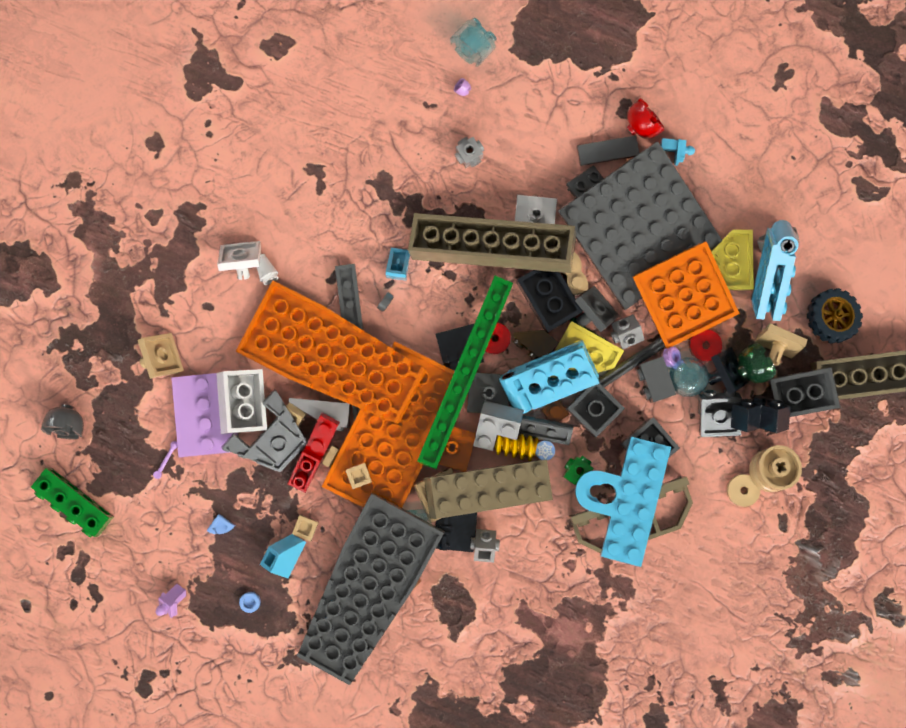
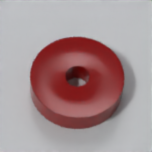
[485,322,511,355]
[689,329,722,362]

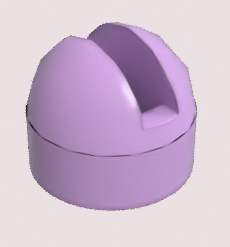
[454,78,471,96]

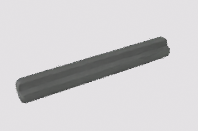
[598,337,665,388]

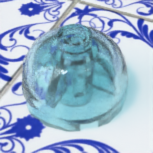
[669,357,709,397]

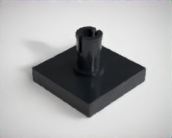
[706,347,749,394]

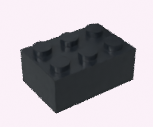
[516,270,583,333]

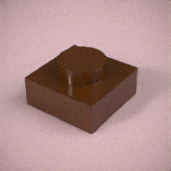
[541,400,569,422]

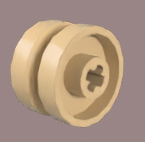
[749,445,802,492]

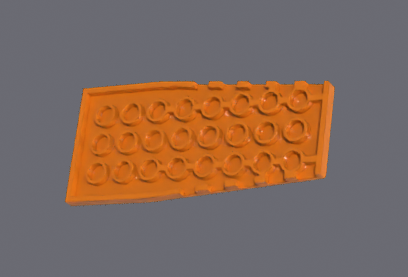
[236,280,426,424]

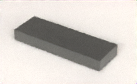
[577,135,639,166]
[518,415,574,445]

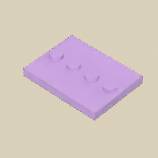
[171,373,238,457]

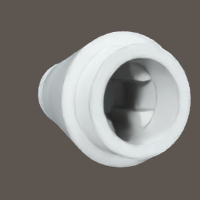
[257,254,279,285]

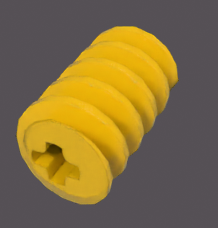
[495,434,538,461]

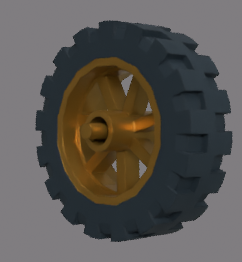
[807,288,863,344]

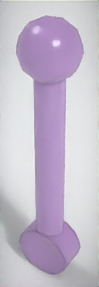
[153,441,177,479]

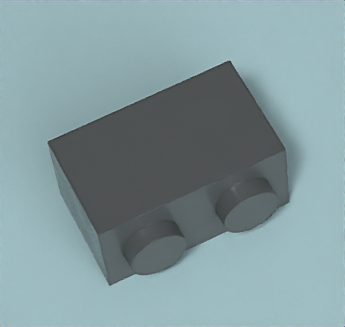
[636,357,676,403]

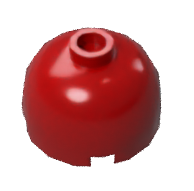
[627,98,665,139]

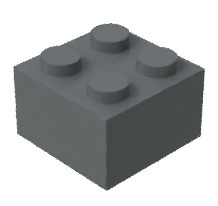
[566,383,625,437]

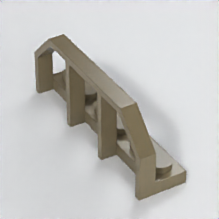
[569,476,693,553]

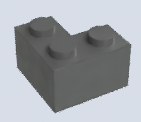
[620,417,680,457]

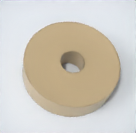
[727,474,760,507]

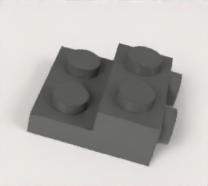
[698,389,742,437]

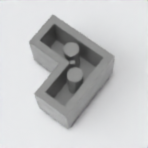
[473,400,524,451]

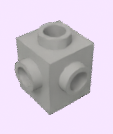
[454,137,485,168]
[611,314,644,350]
[470,529,500,563]

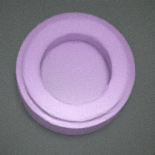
[663,347,681,367]

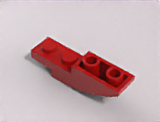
[288,413,340,493]

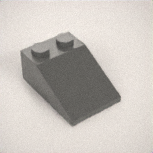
[770,367,841,417]

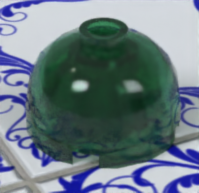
[737,342,776,384]

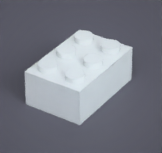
[216,369,267,434]

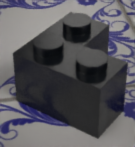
[731,395,791,434]

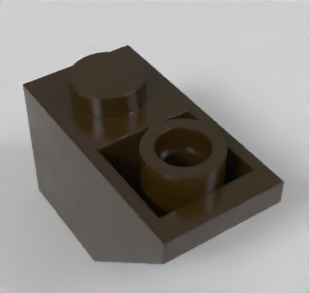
[512,330,559,360]

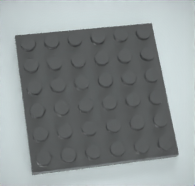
[558,141,722,310]

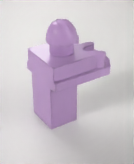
[155,584,186,618]

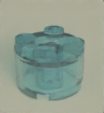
[450,18,497,67]

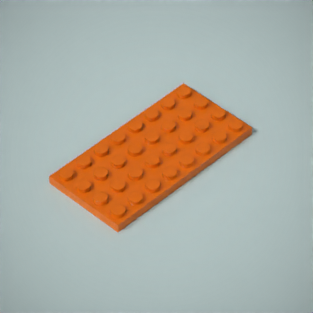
[321,341,454,508]

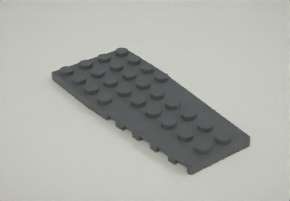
[297,492,445,685]

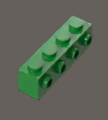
[31,468,114,537]

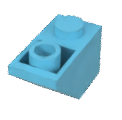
[260,534,306,578]

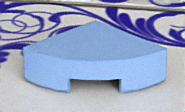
[207,514,236,534]

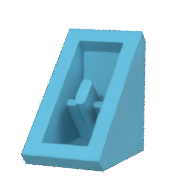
[385,248,410,281]

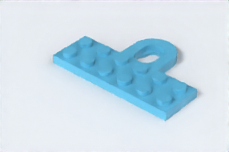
[575,437,671,567]

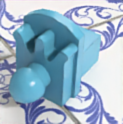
[660,138,695,166]

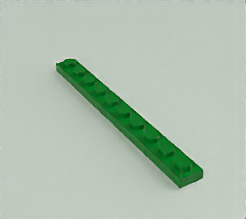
[417,276,513,470]

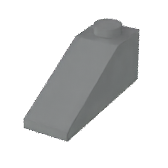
[289,398,351,431]

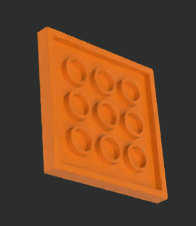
[632,241,740,349]

